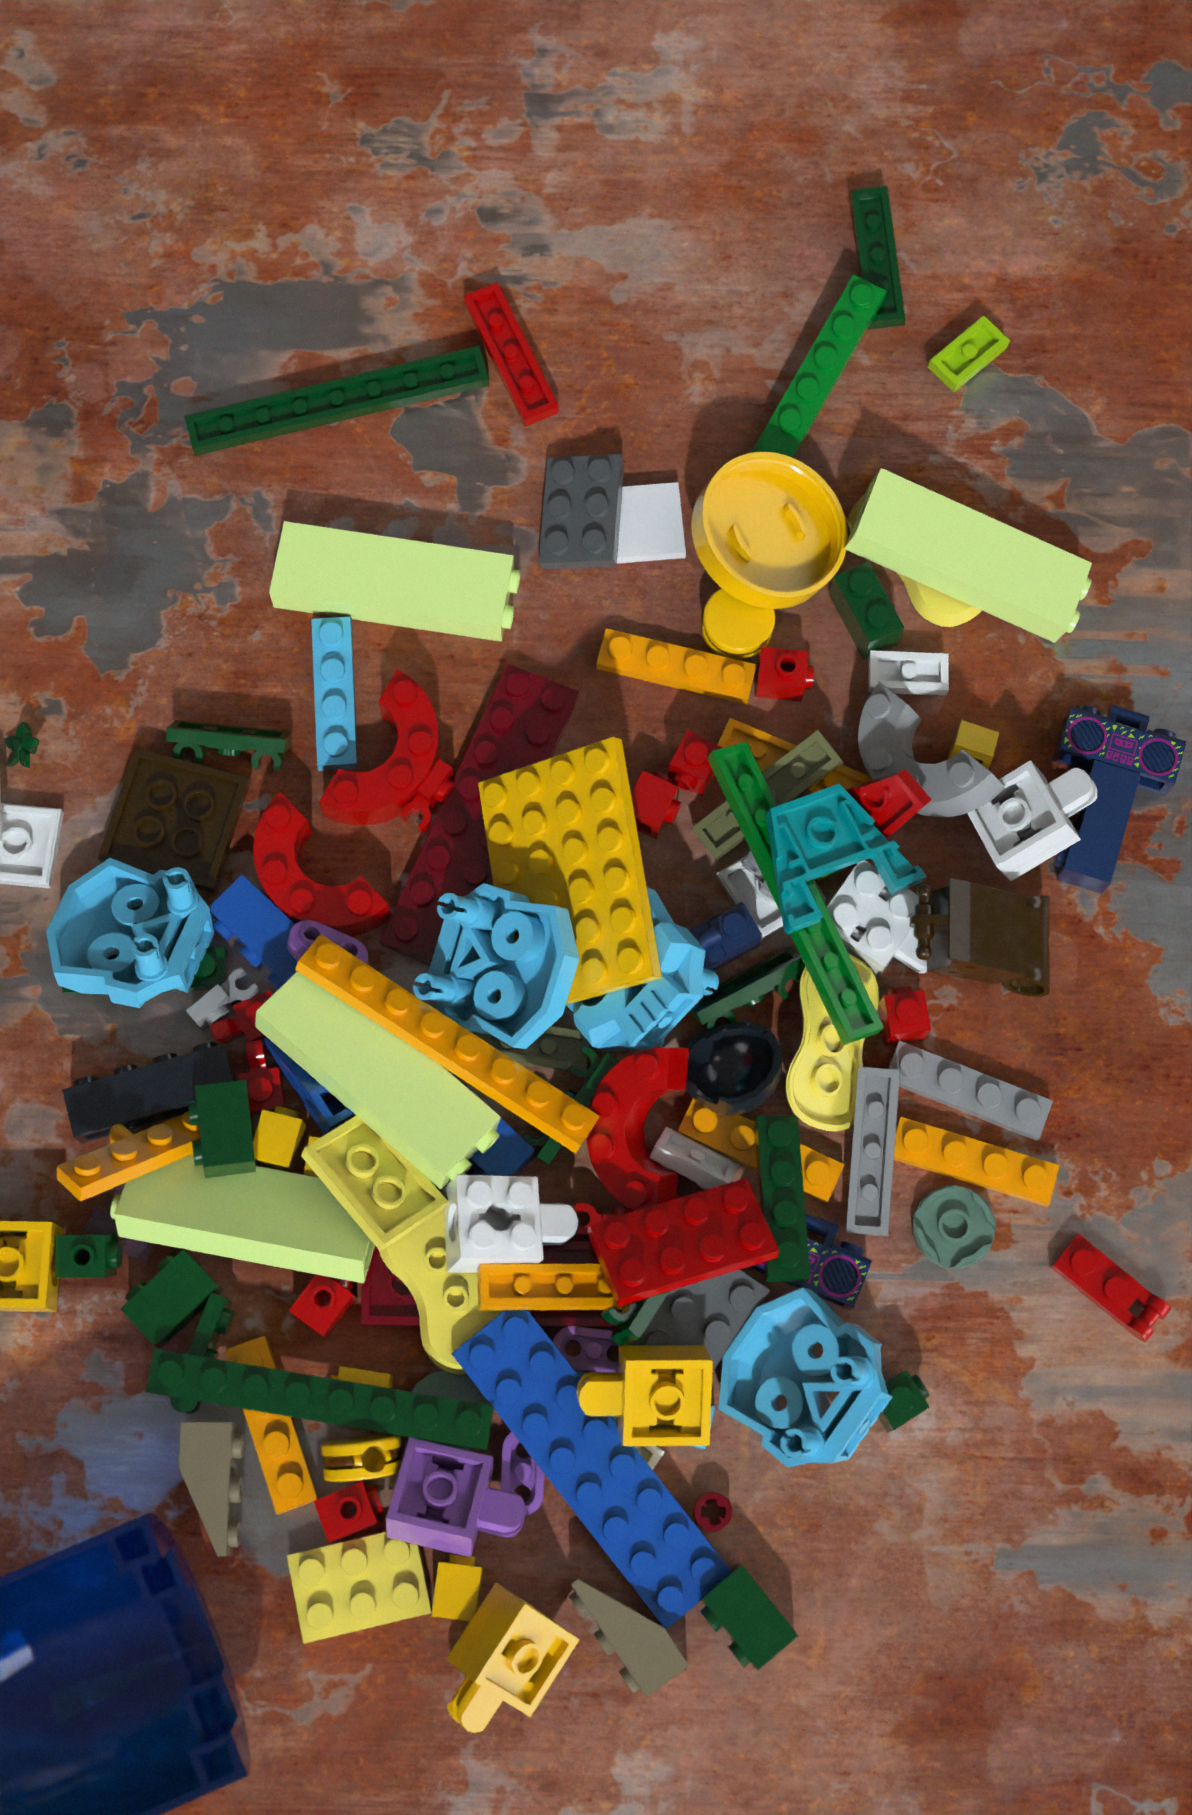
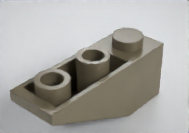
[178,1422,245,1556]
[569,1578,689,1698]

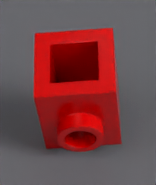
[755,647,814,702]
[668,730,723,796]
[631,770,682,839]
[878,986,931,1045]
[289,1274,357,1339]
[313,1481,384,1543]

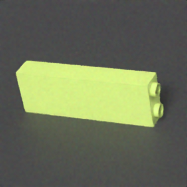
[844,468,1092,643]
[269,521,520,642]
[255,971,501,1189]
[110,1154,375,1283]

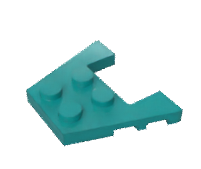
[765,784,927,934]

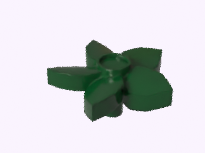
[5,722,40,768]

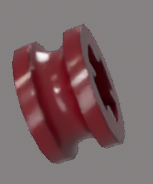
[693,1492,732,1532]

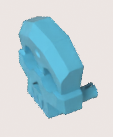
[46,858,214,1008]
[413,883,579,1049]
[566,887,719,1052]
[718,1288,893,1467]

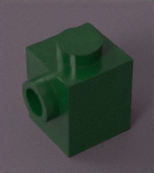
[55,1233,123,1278]
[878,1370,930,1432]

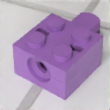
[386,1437,525,1557]

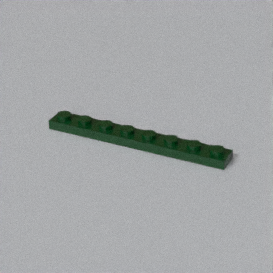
[184,346,489,456]
[145,1349,494,1450]

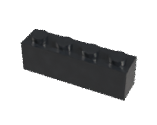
[62,1041,237,1144]

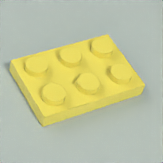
[301,1115,448,1252]
[287,1532,432,1644]

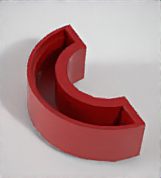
[319,669,441,825]
[253,792,392,937]
[586,1047,689,1211]

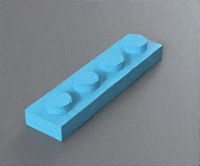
[311,617,358,771]

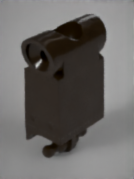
[909,878,1050,997]

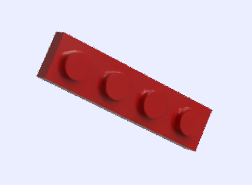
[463,282,559,427]

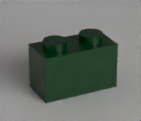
[829,561,904,660]
[188,1080,256,1178]
[121,1249,224,1349]
[700,1564,798,1670]

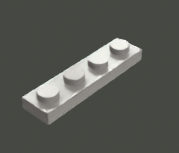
[888,1041,1053,1141]
[846,1067,900,1237]

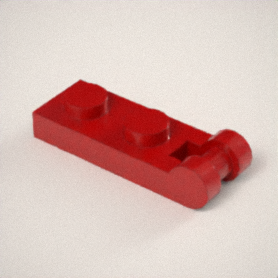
[1050,1233,1171,1342]

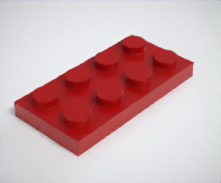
[587,1178,779,1307]

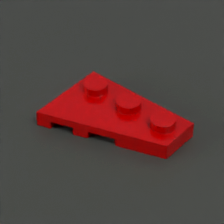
[846,769,932,869]

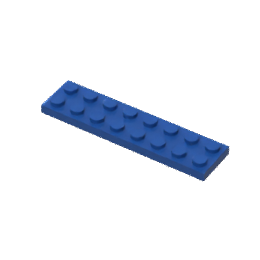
[451,1310,732,1630]

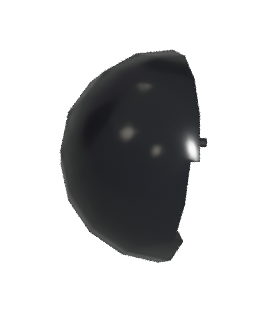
[685,1020,782,1116]

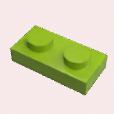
[928,315,1010,392]

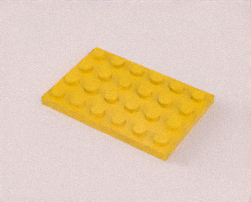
[478,737,662,1005]

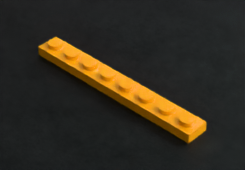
[295,934,600,1154]

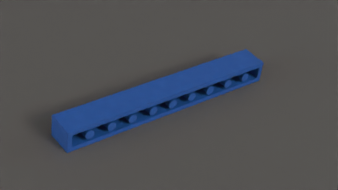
[209,874,536,1176]

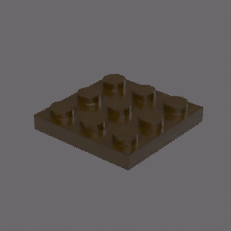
[98,748,251,892]

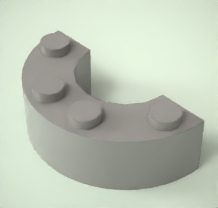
[858,681,1005,817]

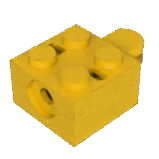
[0,1221,63,1312]
[576,1345,713,1446]
[446,1582,579,1733]

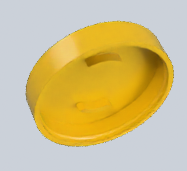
[691,452,848,609]

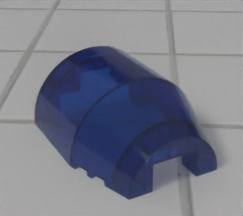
[0,1512,250,1815]

